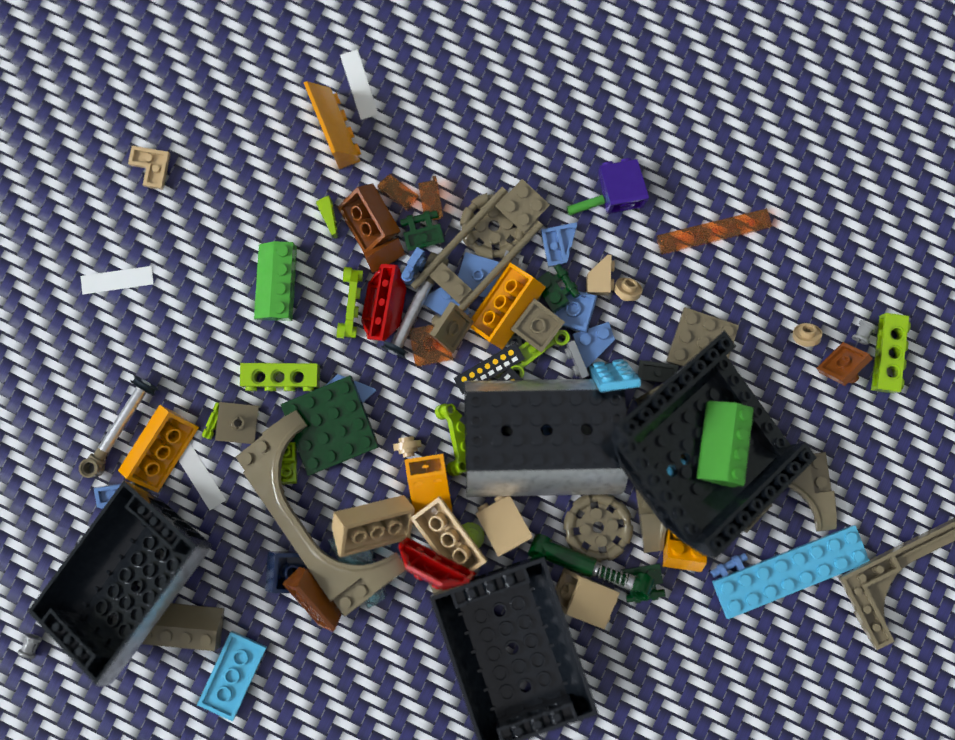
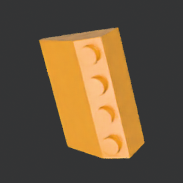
[303,81,361,169]

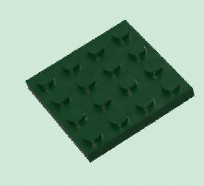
[280,376,379,476]

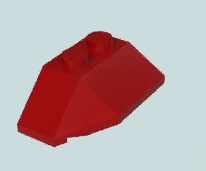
[361,264,406,341]
[398,537,476,591]

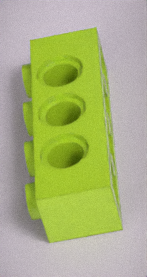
[871,313,911,394]
[240,363,320,392]

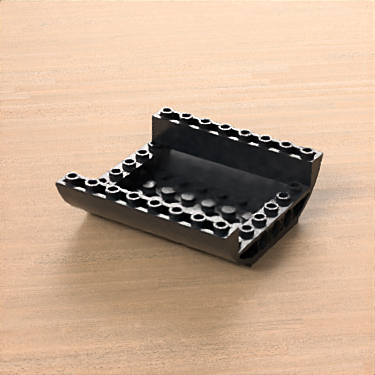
[612,330,817,559]

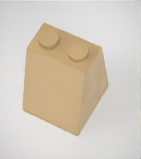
[475,496,533,557]
[555,568,619,629]

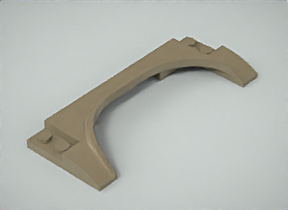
[236,410,406,617]
[635,452,837,553]
[838,518,955,650]

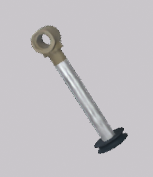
[381,252,449,359]
[79,375,158,478]

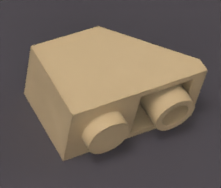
[586,255,615,296]

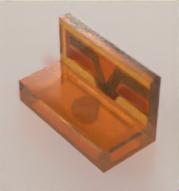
[418,176,443,220]

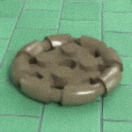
[460,192,525,260]
[563,494,633,563]

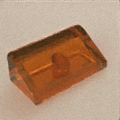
[377,174,419,211]

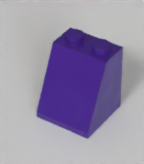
[598,158,649,214]

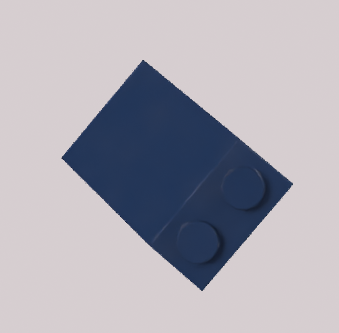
[265,551,331,593]

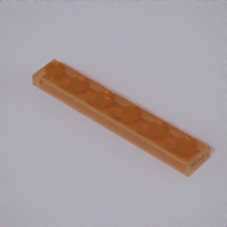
[656,208,772,255]

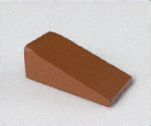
[364,238,405,273]

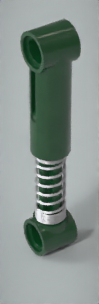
[528,534,655,601]

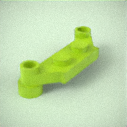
[336,267,363,339]
[511,330,570,378]
[435,404,466,476]

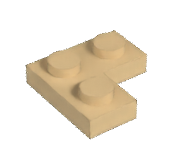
[128,146,171,190]

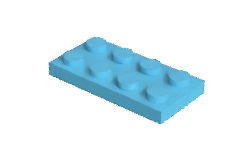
[589,359,641,392]
[197,631,267,722]

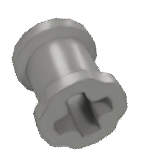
[852,320,876,345]
[17,633,42,659]

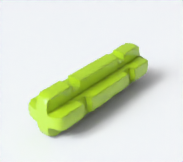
[202,402,219,440]

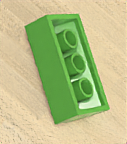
[254,241,297,321]
[697,401,754,487]

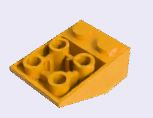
[405,454,453,515]
[663,528,707,572]

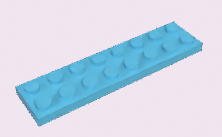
[712,525,870,619]

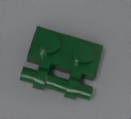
[400,210,445,251]
[536,264,580,313]
[621,563,666,604]

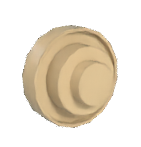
[614,278,643,301]
[792,323,823,347]
[393,436,422,458]

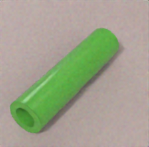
[566,195,605,216]

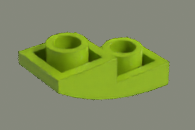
[281,442,297,484]

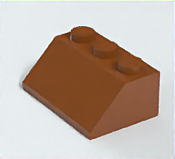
[338,183,401,253]
[282,567,342,632]

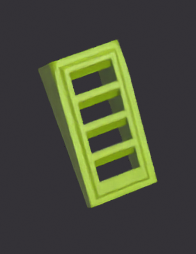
[316,195,338,239]

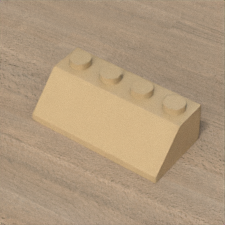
[332,495,415,558]
[410,496,487,571]

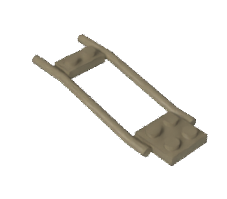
[411,179,550,312]

